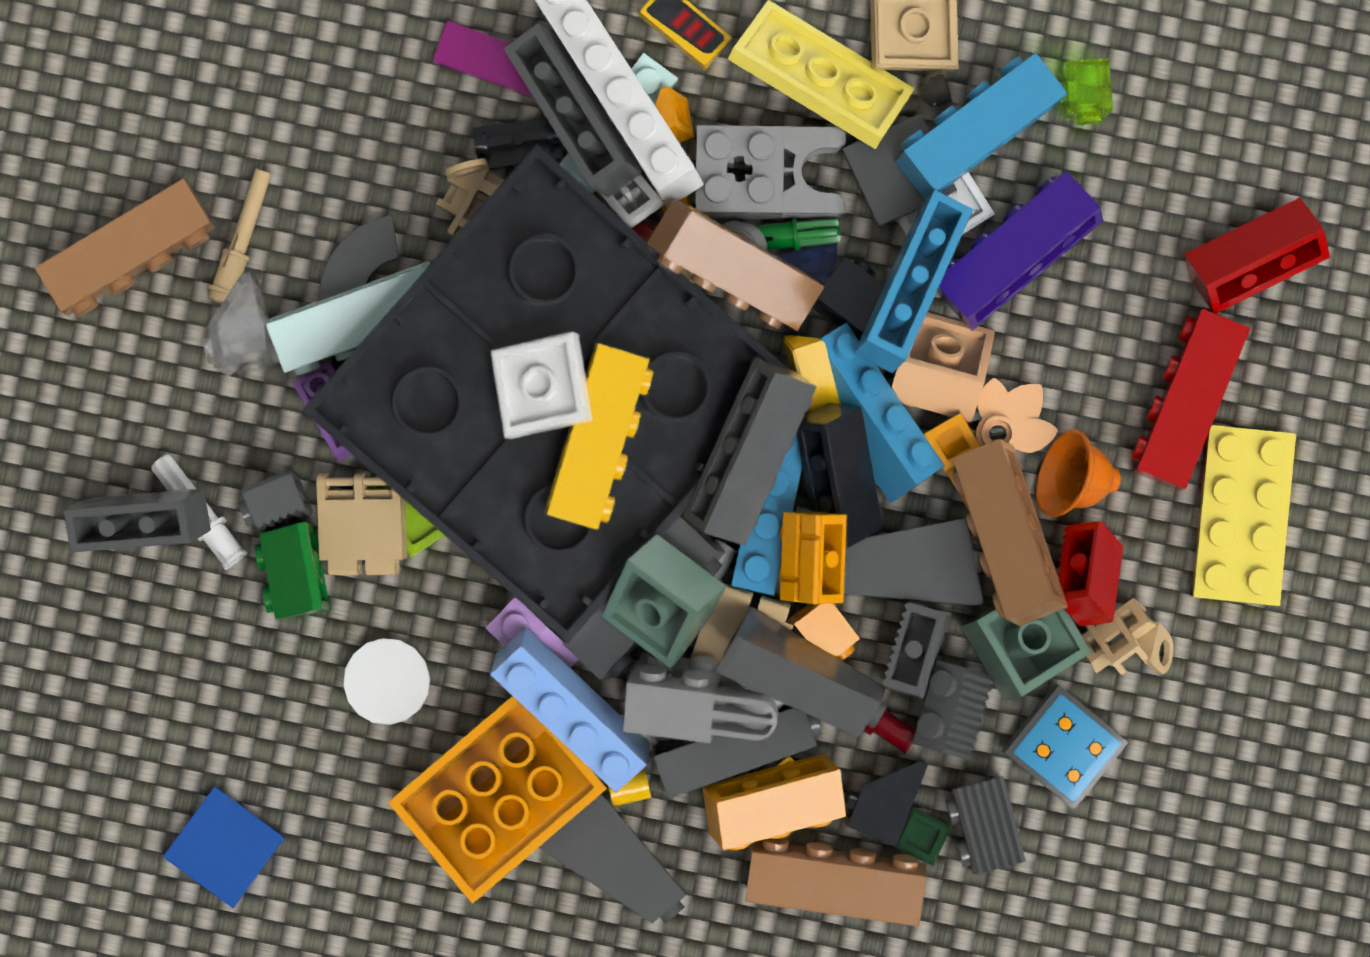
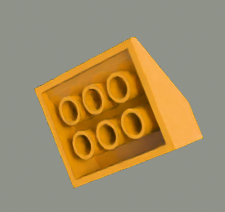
[388,696,607,904]

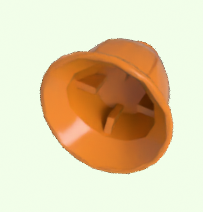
[1036,429,1121,517]

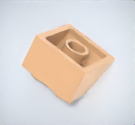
[891,312,995,422]

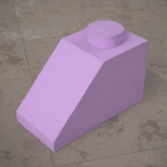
[486,597,579,668]

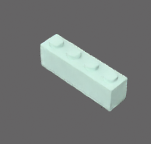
[266,261,430,376]

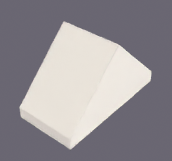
[596,175,664,229]

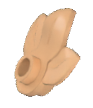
[976,378,1058,453]

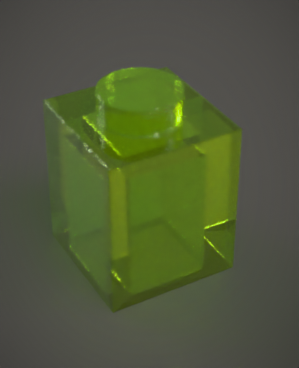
[1060,58,1113,126]

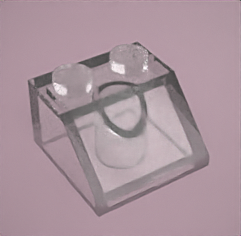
[203,272,278,376]

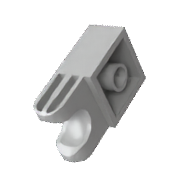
[696,125,846,219]
[623,652,784,743]

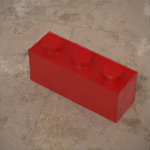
[1184,198,1331,314]

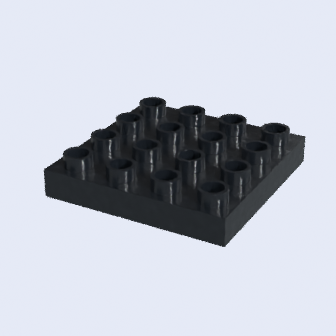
[302,145,788,643]

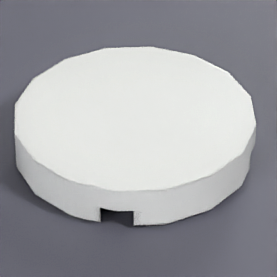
[343,638,431,725]

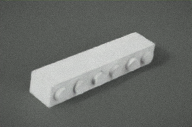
[534,0,704,208]

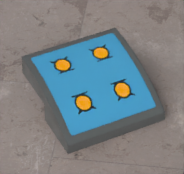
[1001,684,1129,810]

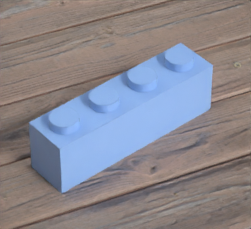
[490,627,650,792]

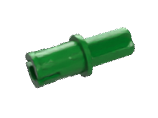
[754,217,841,251]

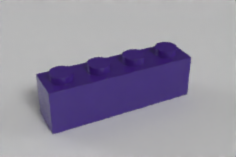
[937,171,1103,331]

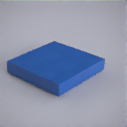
[163,786,286,908]

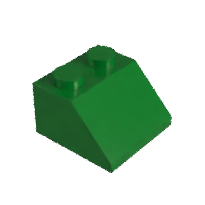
[254,522,331,620]

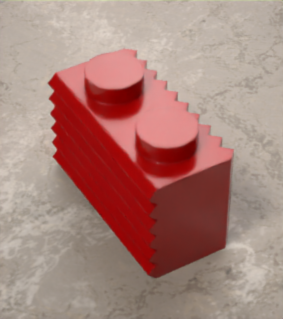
[1057,521,1124,626]

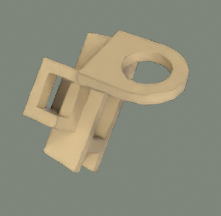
[436,158,507,235]
[1082,598,1173,675]

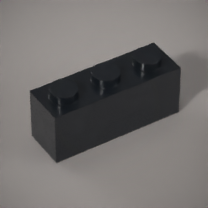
[796,403,883,548]

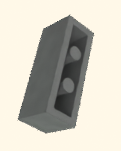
[63,488,211,553]

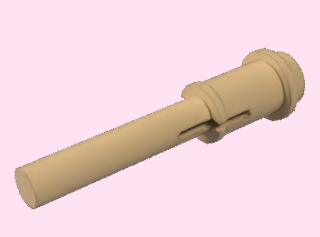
[207,169,271,306]

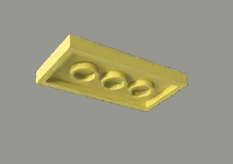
[728,0,915,149]
[1191,425,1296,606]

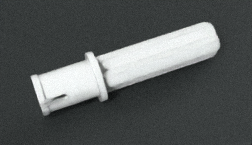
[151,454,247,570]

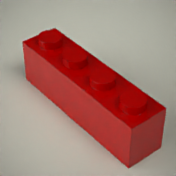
[1130,309,1250,491]

